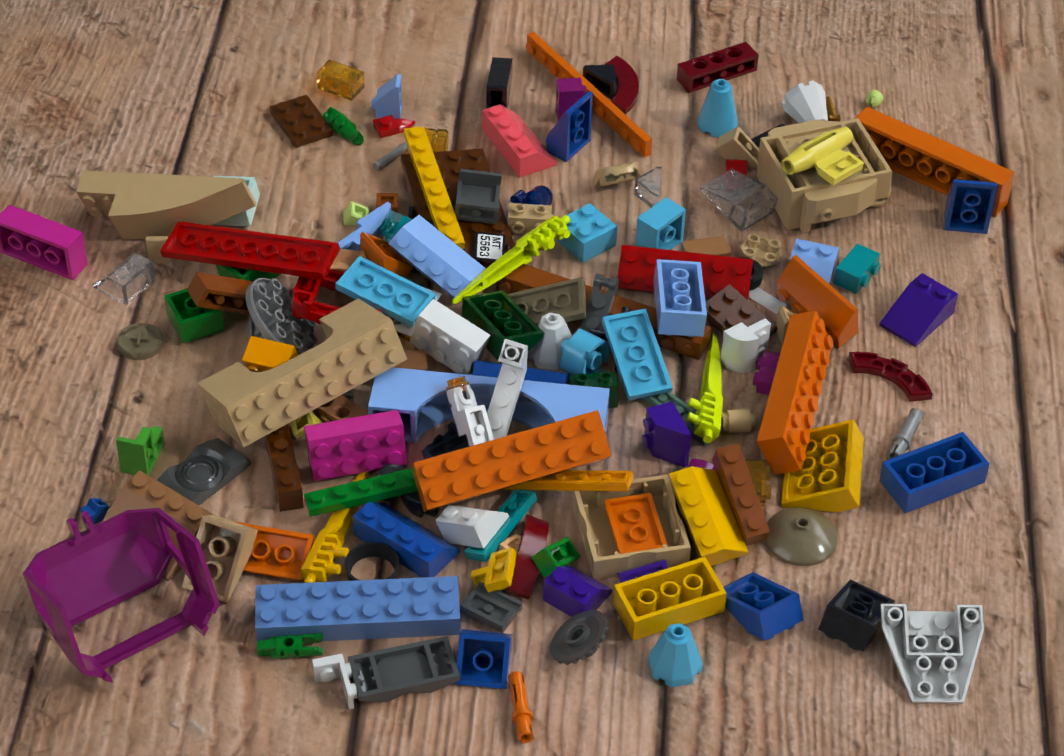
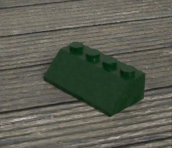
[461,290,544,364]

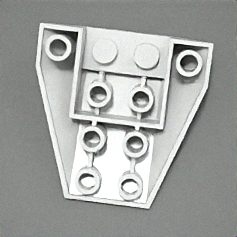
[880,604,984,704]

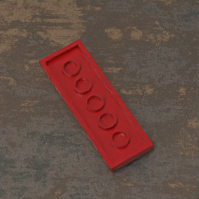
[617,245,753,300]

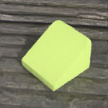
[343,201,369,226]

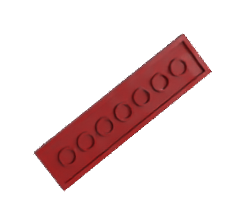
[160,221,340,280]

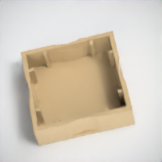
[573,475,691,580]

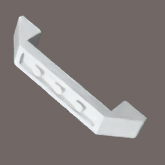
[487,339,528,439]

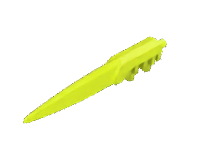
[452,215,570,304]
[686,333,723,443]

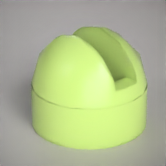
[865,90,884,107]

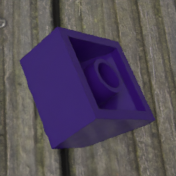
[642,401,691,467]
[543,566,612,617]

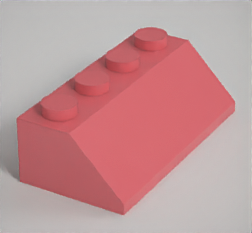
[482,104,557,177]

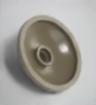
[765,507,838,566]

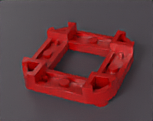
[290,269,382,324]

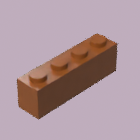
[187,272,253,315]
[712,443,770,546]

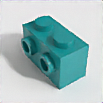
[380,210,413,242]

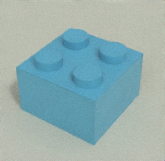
[635,197,686,250]
[557,203,617,263]

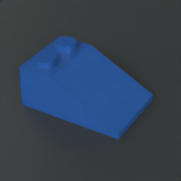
[546,91,593,162]
[944,179,998,234]
[723,572,803,640]

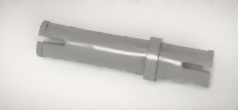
[887,408,924,459]

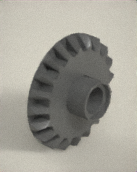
[550,610,609,665]

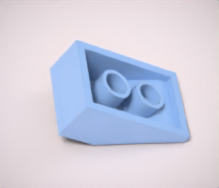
[780,238,839,301]

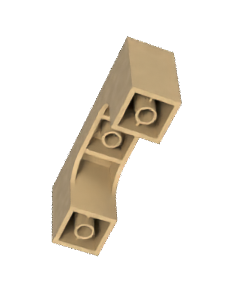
[197,298,407,447]

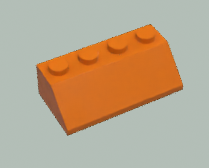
[777,254,858,348]

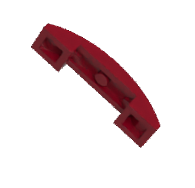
[506,514,549,600]

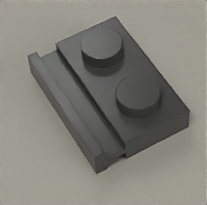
[460,582,522,633]

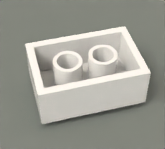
[410,299,490,375]

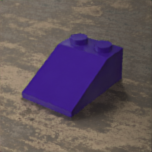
[879,273,958,347]

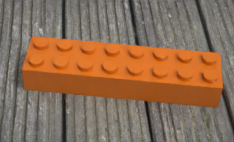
[855,106,1014,217]
[757,310,833,475]
[410,410,612,512]

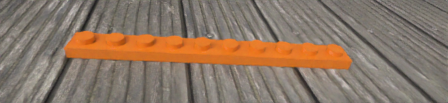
[526,32,652,158]

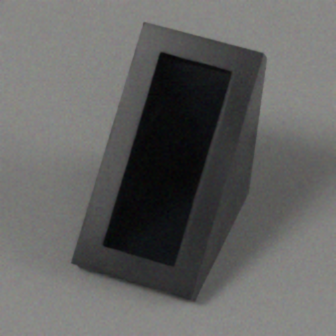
[583,65,616,99]

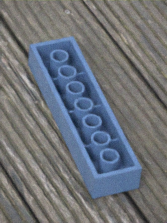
[255,576,460,641]

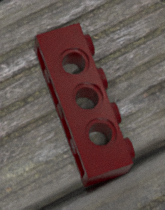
[676,42,759,93]

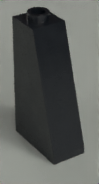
[486,57,513,109]

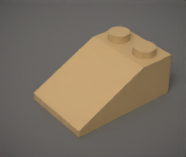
[182,515,258,603]

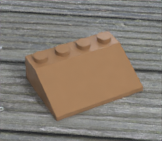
[102,470,213,581]

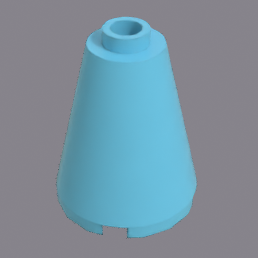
[697,79,738,137]

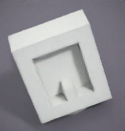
[312,654,358,709]

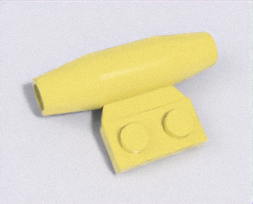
[781,127,864,185]

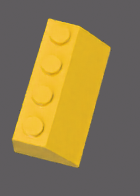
[669,466,749,566]

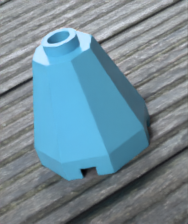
[648,623,703,687]

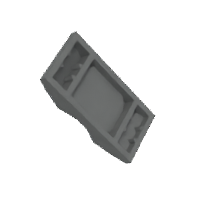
[157,438,251,505]
[348,636,460,702]

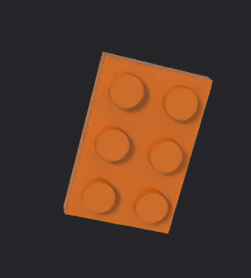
[603,493,668,554]

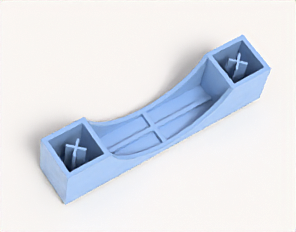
[368,367,610,443]

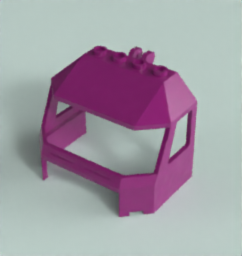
[23,508,220,683]

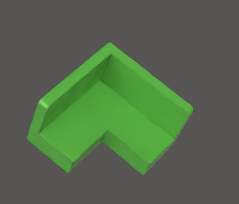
[116,426,165,475]

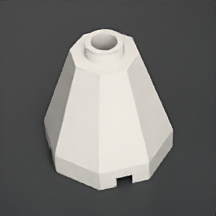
[782,81,828,123]
[528,313,572,370]

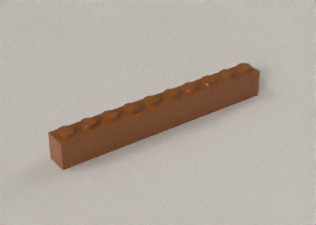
[496,264,711,360]

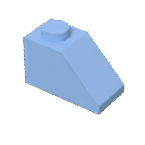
[372,74,402,119]

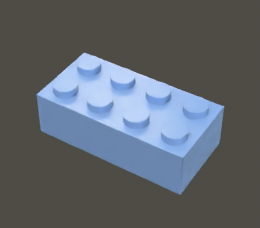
[653,259,707,337]

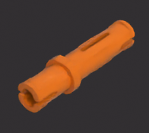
[508,671,534,743]

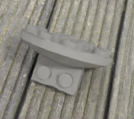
[246,278,317,355]

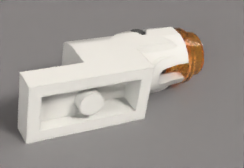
[446,376,494,447]

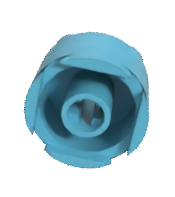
[559,329,610,375]

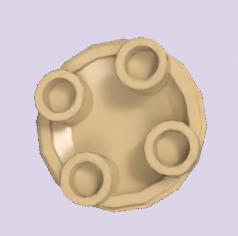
[740,234,782,267]

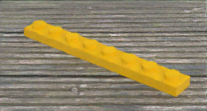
[403,126,465,249]

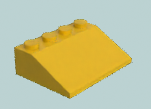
[781,419,864,513]

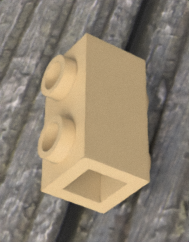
[508,203,556,234]

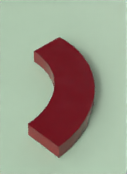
[604,56,639,115]
[848,352,933,402]

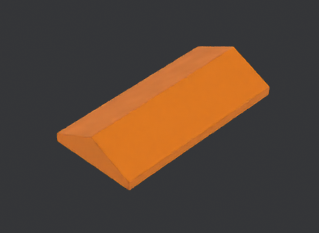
[233,521,314,582]

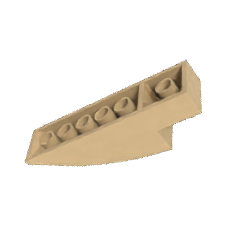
[76,170,256,240]

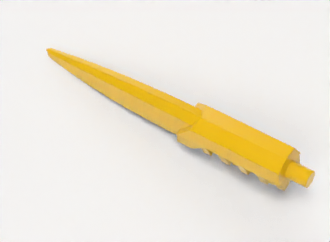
[301,471,370,583]

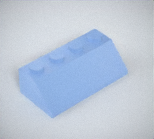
[388,215,486,303]

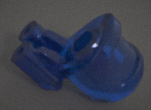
[510,185,553,205]

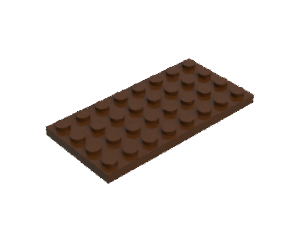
[401,148,515,268]

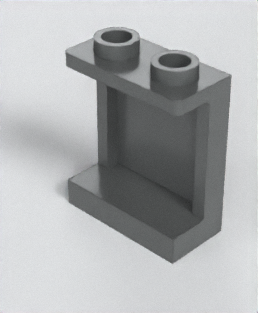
[455,169,502,224]

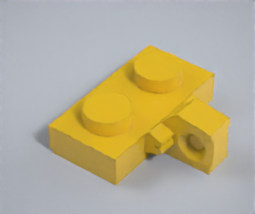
[470,547,517,593]

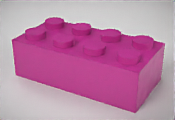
[0,205,88,280]
[304,410,407,481]

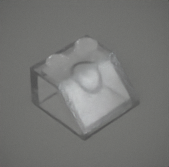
[93,252,156,305]

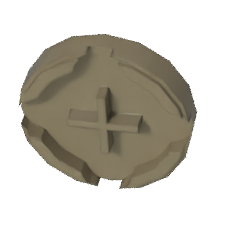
[117,323,163,360]

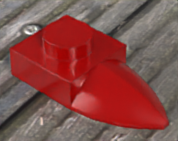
[373,115,415,138]

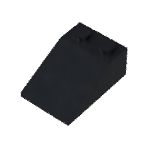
[818,579,895,652]

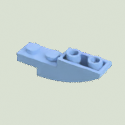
[337,202,391,255]

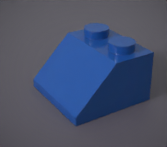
[455,629,513,689]

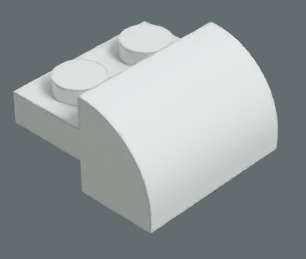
[721,319,771,373]

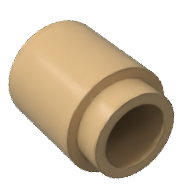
[721,409,755,433]

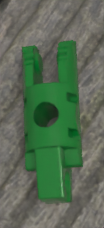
[323,107,364,146]
[257,633,323,659]

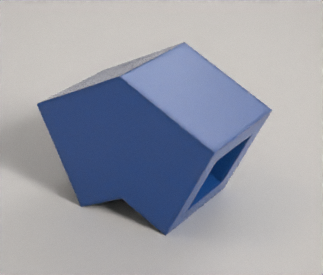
[81,498,110,525]

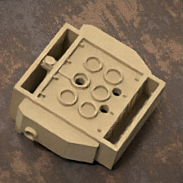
[756,118,892,233]

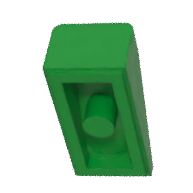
[532,537,581,577]

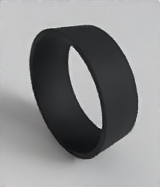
[345,542,399,581]

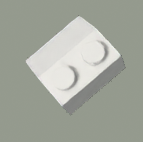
[436,505,509,549]

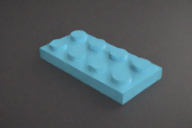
[335,256,436,328]
[601,308,673,401]

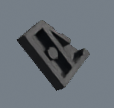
[421,422,469,459]

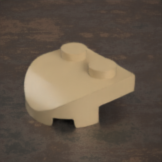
[592,161,641,188]

